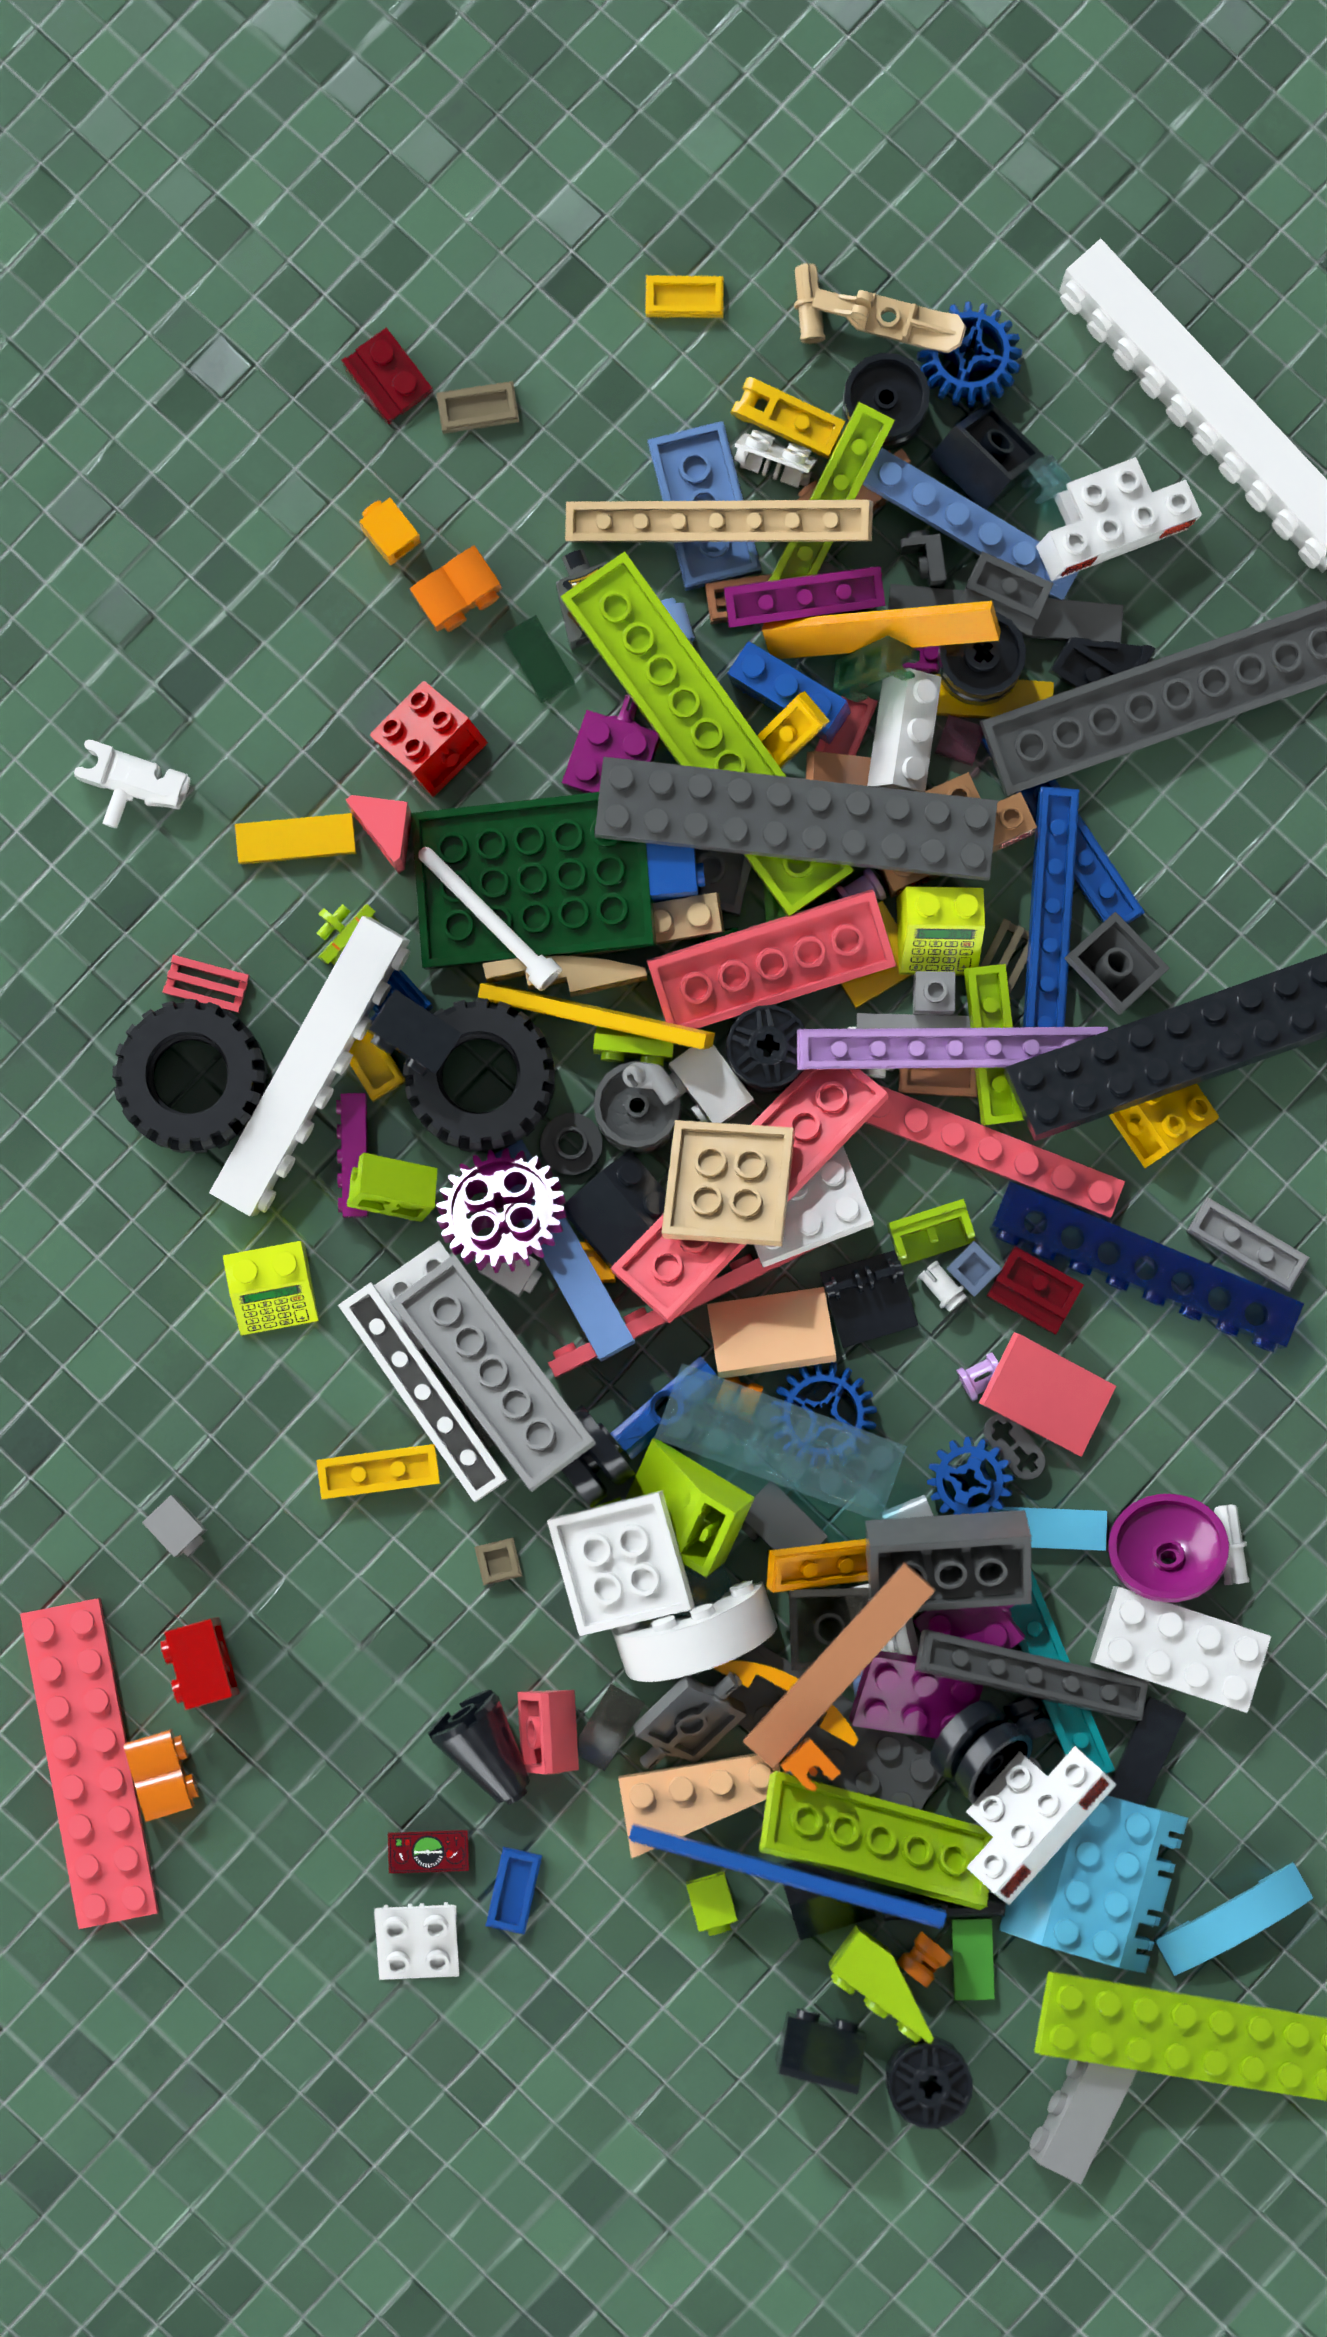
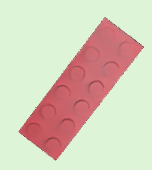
[646,889,896,1029]

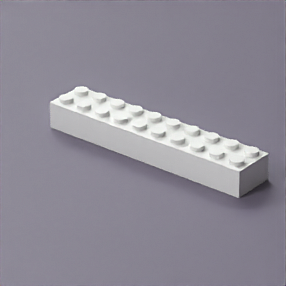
[1059,239,1327,573]

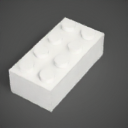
[1090,1586,1271,1713]

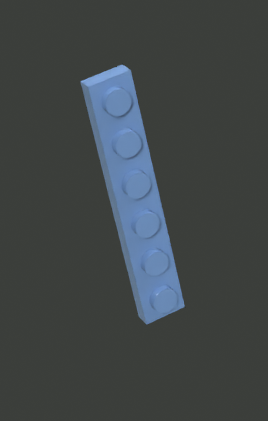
[862,448,1079,600]

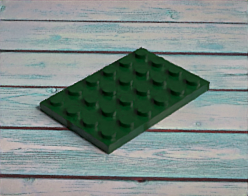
[411,792,657,970]

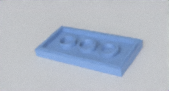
[648,421,761,591]

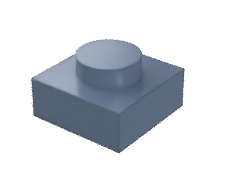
[946,1241,1002,1297]

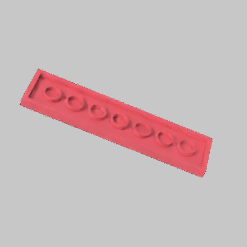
[611,1069,889,1324]
[20,1598,159,1929]

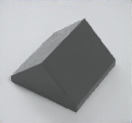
[1064,911,1170,1015]

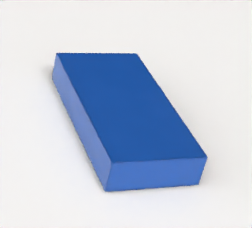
[486,1846,542,1935]

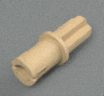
[794,263,825,344]

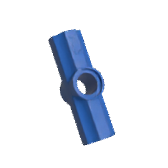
[610,1356,723,1460]

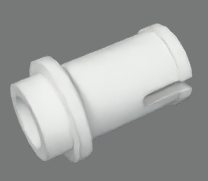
[918,1261,967,1312]

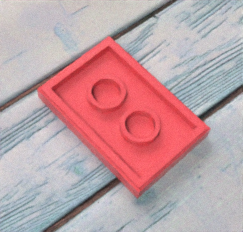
[979,1332,1116,1457]

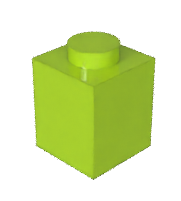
[686,1871,737,1936]

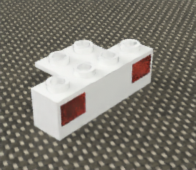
[1036,457,1202,581]
[966,1746,1116,1905]

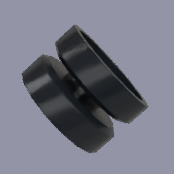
[842,353,930,450]
[936,612,1026,706]
[562,1405,635,1508]
[930,1700,1033,1804]

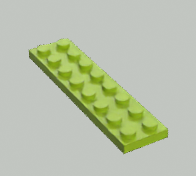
[1034,1971,1327,2101]

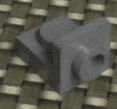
[899,530,947,588]

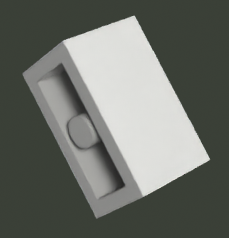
[669,1045,754,1123]

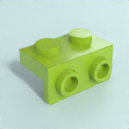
[593,1021,674,1067]

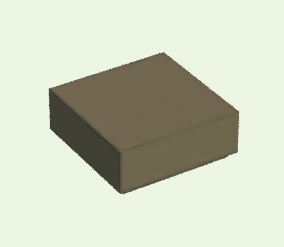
[475,1538,522,1586]

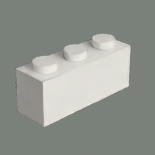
[867,668,942,792]

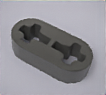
[983,1414,1045,1480]

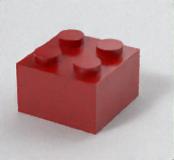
[160,1617,240,1710]

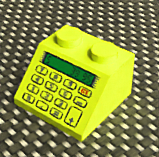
[896,886,985,976]
[223,1241,319,1336]

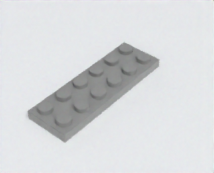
[390,1255,596,1492]

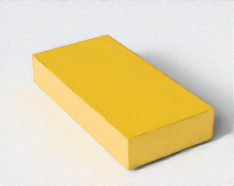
[646,275,723,318]
[349,1025,405,1102]

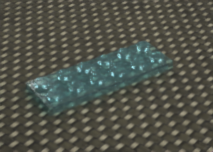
[654,1364,907,1520]

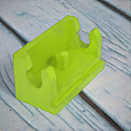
[347,1152,438,1222]
[886,1199,975,1266]

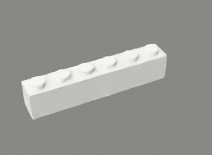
[338,1282,509,1502]

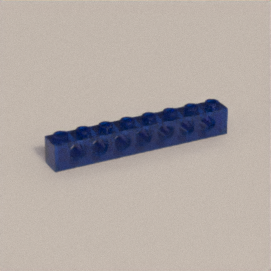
[989,1182,1304,1352]

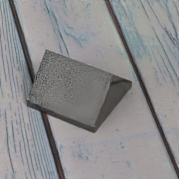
[789,1588,869,1670]

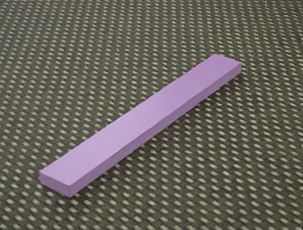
[797,1027,1108,1070]

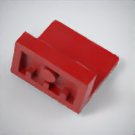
[370,681,488,797]

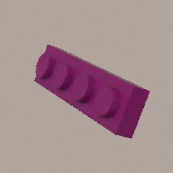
[724,566,886,627]

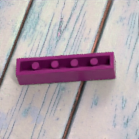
[336,1093,369,1218]

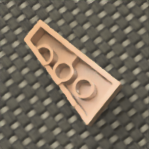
[618,1753,780,1858]

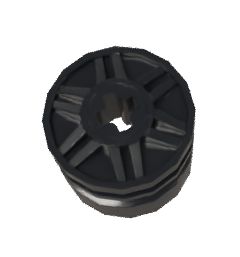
[726,1005,805,1094]
[885,2036,973,2129]

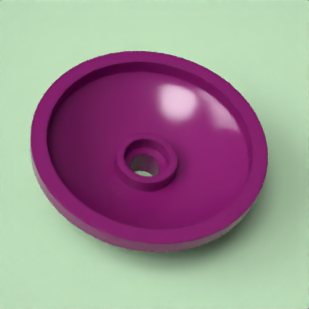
[1108,1494,1229,1602]

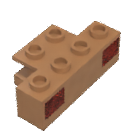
[878,772,1037,898]

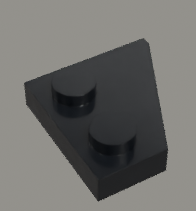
[1048,637,1156,689]

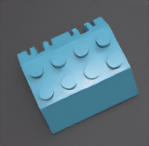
[999,1795,1188,1973]

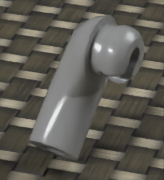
[623,1062,681,1106]

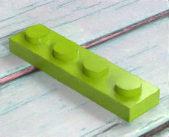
[964,964,1023,1125]

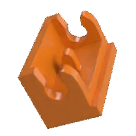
[779,1736,841,1791]

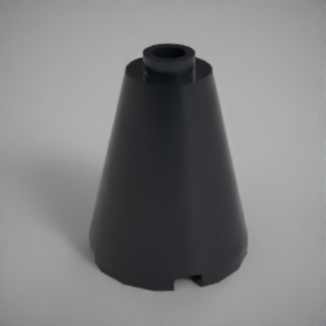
[428,1690,530,1805]

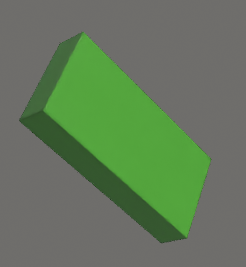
[951,1917,995,2001]

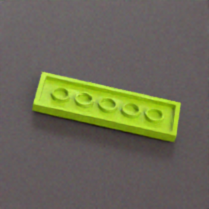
[759,1771,993,1910]

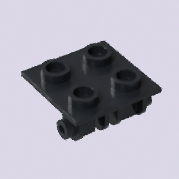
[820,1250,918,1348]

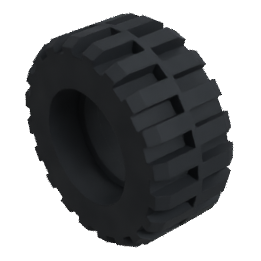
[403,998,556,1153]
[112,999,268,1154]

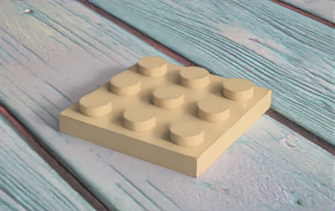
[661,1120,795,1246]

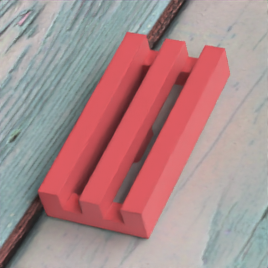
[163,955,250,1014]

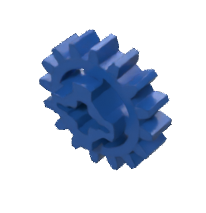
[927,1436,1015,1515]

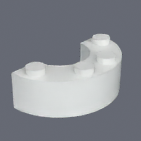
[612,1580,777,1682]

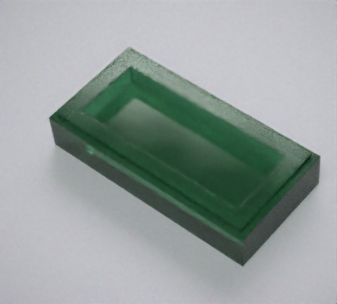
[502,615,575,703]

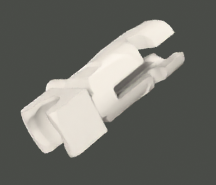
[74,740,191,829]

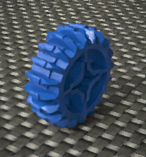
[917,301,1022,408]
[770,1362,877,1469]

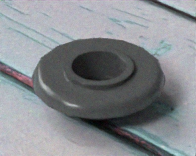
[540,1113,602,1175]

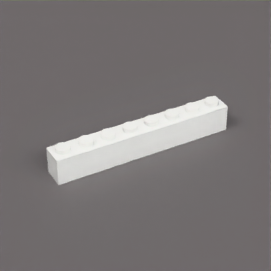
[209,916,410,1216]

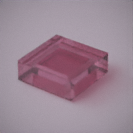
[935,715,983,766]

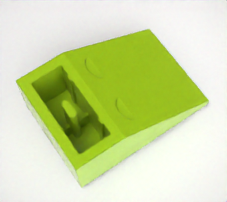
[625,1437,755,1577]
[828,1924,934,2043]

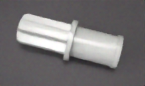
[1214,1504,1250,1585]

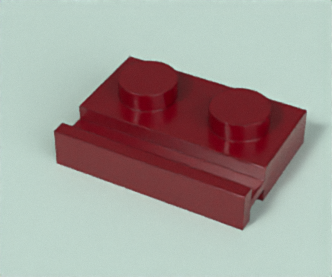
[341,327,433,425]
[986,1246,1084,1335]

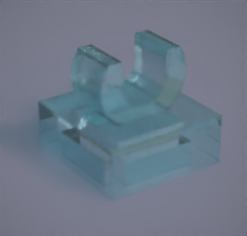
[1022,455,1072,504]

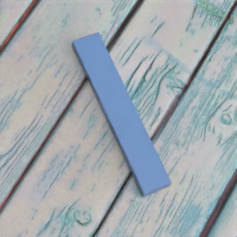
[495,1139,635,1362]

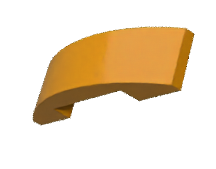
[713,1660,858,1747]

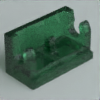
[833,636,920,702]

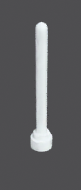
[418,847,562,991]

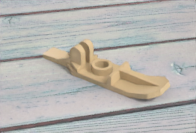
[811,288,966,353]

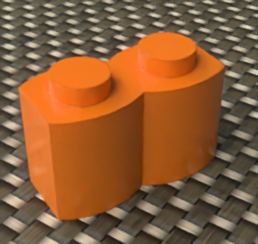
[410,545,502,632]
[124,1729,199,1822]

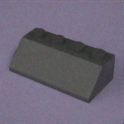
[865,1510,1031,1611]

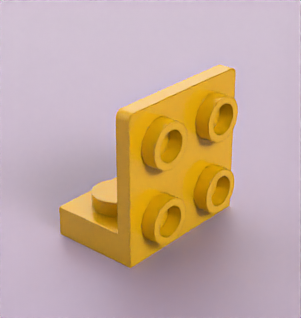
[1108,1084,1219,1168]

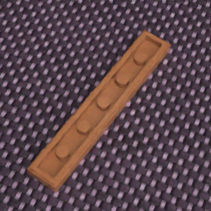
[743,1562,935,1769]

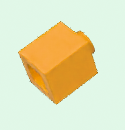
[359,498,421,566]

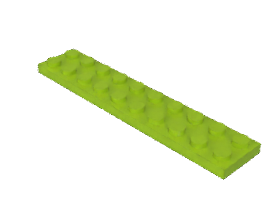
[561,551,854,916]

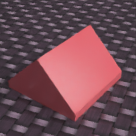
[346,795,411,874]
[517,1690,579,1774]

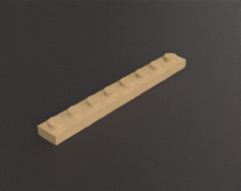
[565,500,873,543]

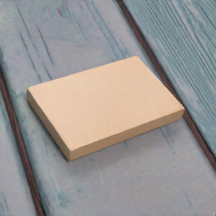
[707,1287,837,1379]

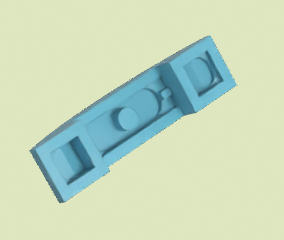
[1154,1862,1313,1976]

